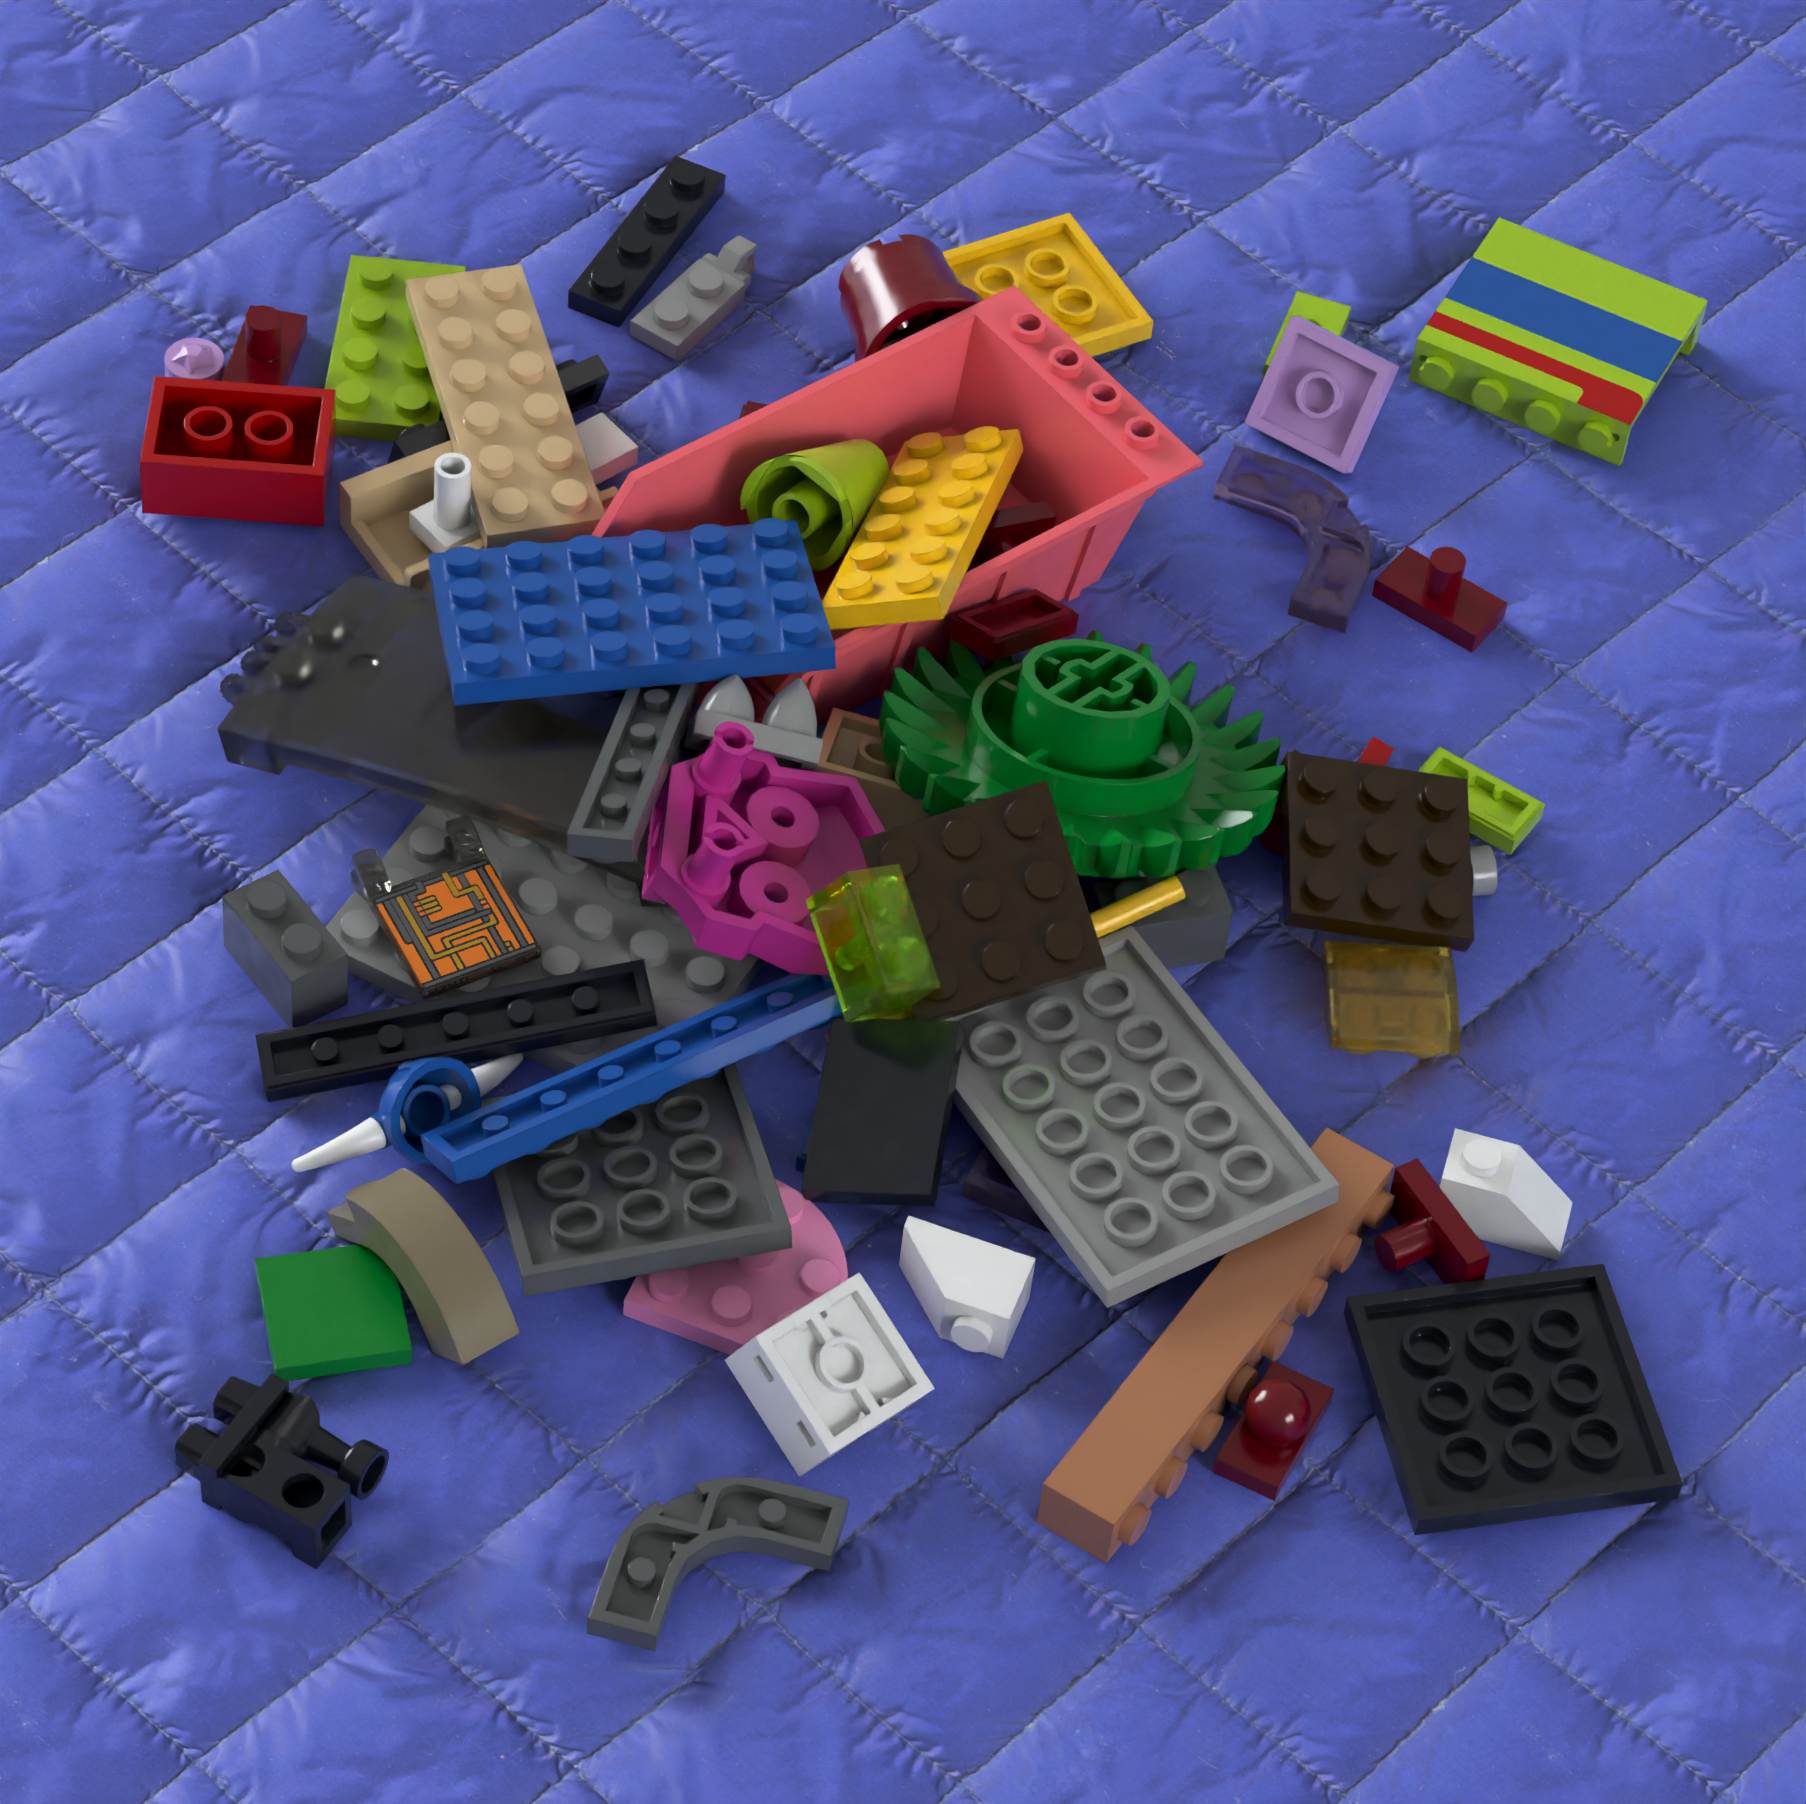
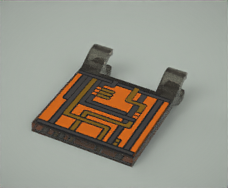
[350,815,542,1000]

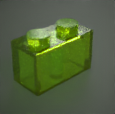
[805,864,941,1023]

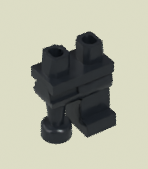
[175,1373,389,1569]

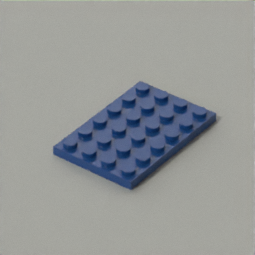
[428,518,836,706]

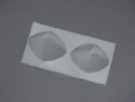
[684,674,824,771]

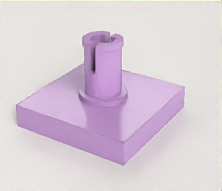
[1244,316,1400,474]

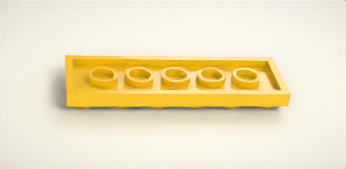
[822,426,1024,630]

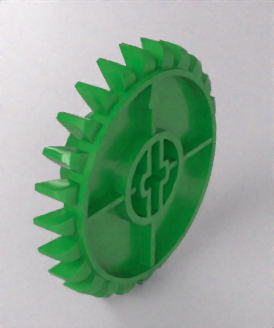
[879,630,1286,878]

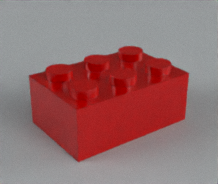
[140,376,336,526]

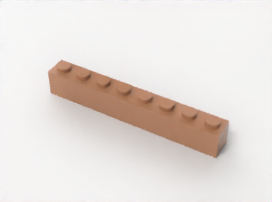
[1036,1127,1395,1564]

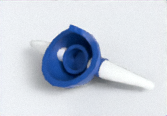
[292,1053,523,1172]

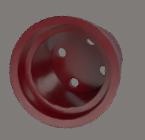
[838,234,984,362]

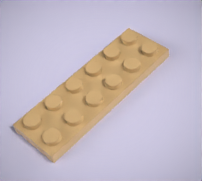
[406,264,605,549]

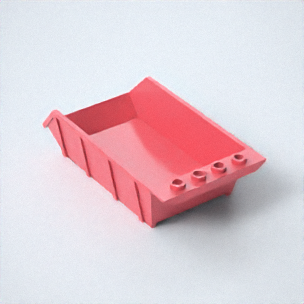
[592,285,1203,727]

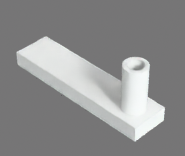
[409,412,639,553]

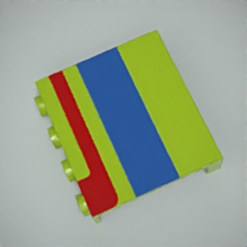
[1408,217,1708,466]

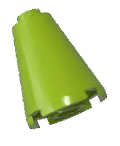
[740,439,890,572]

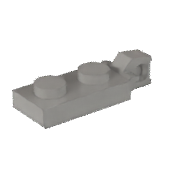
[630,235,757,361]

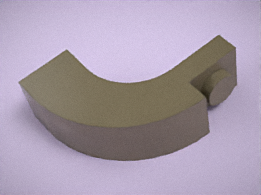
[326,1168,520,1365]

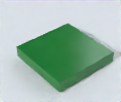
[255,1244,412,1381]

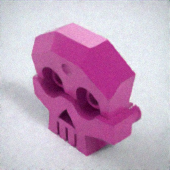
[641,721,886,975]

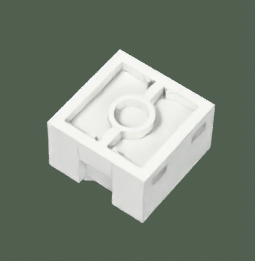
[725,1272,935,1477]

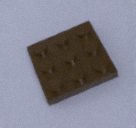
[1280,751,1474,952]
[859,780,1106,1020]

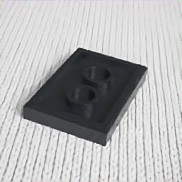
[801,1018,964,1206]

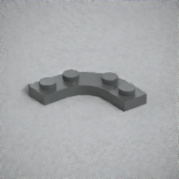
[587,1477,849,1651]

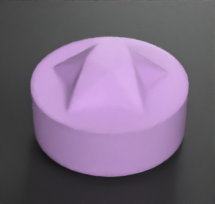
[164,338,224,381]

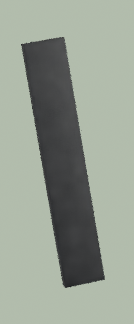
[255,959,657,1102]

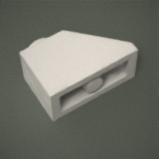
[1440,1128,1573,1260]
[899,1216,1036,1359]

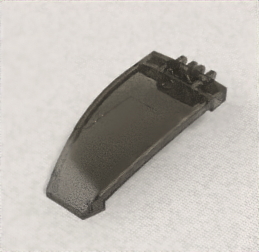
[217,573,705,907]

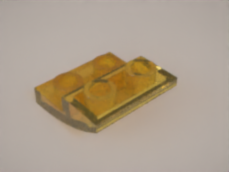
[1322,941,1460,1058]

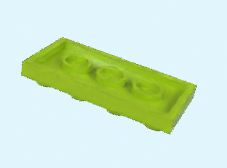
[324,255,466,442]

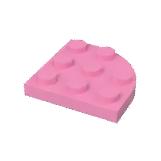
[623,1179,848,1355]

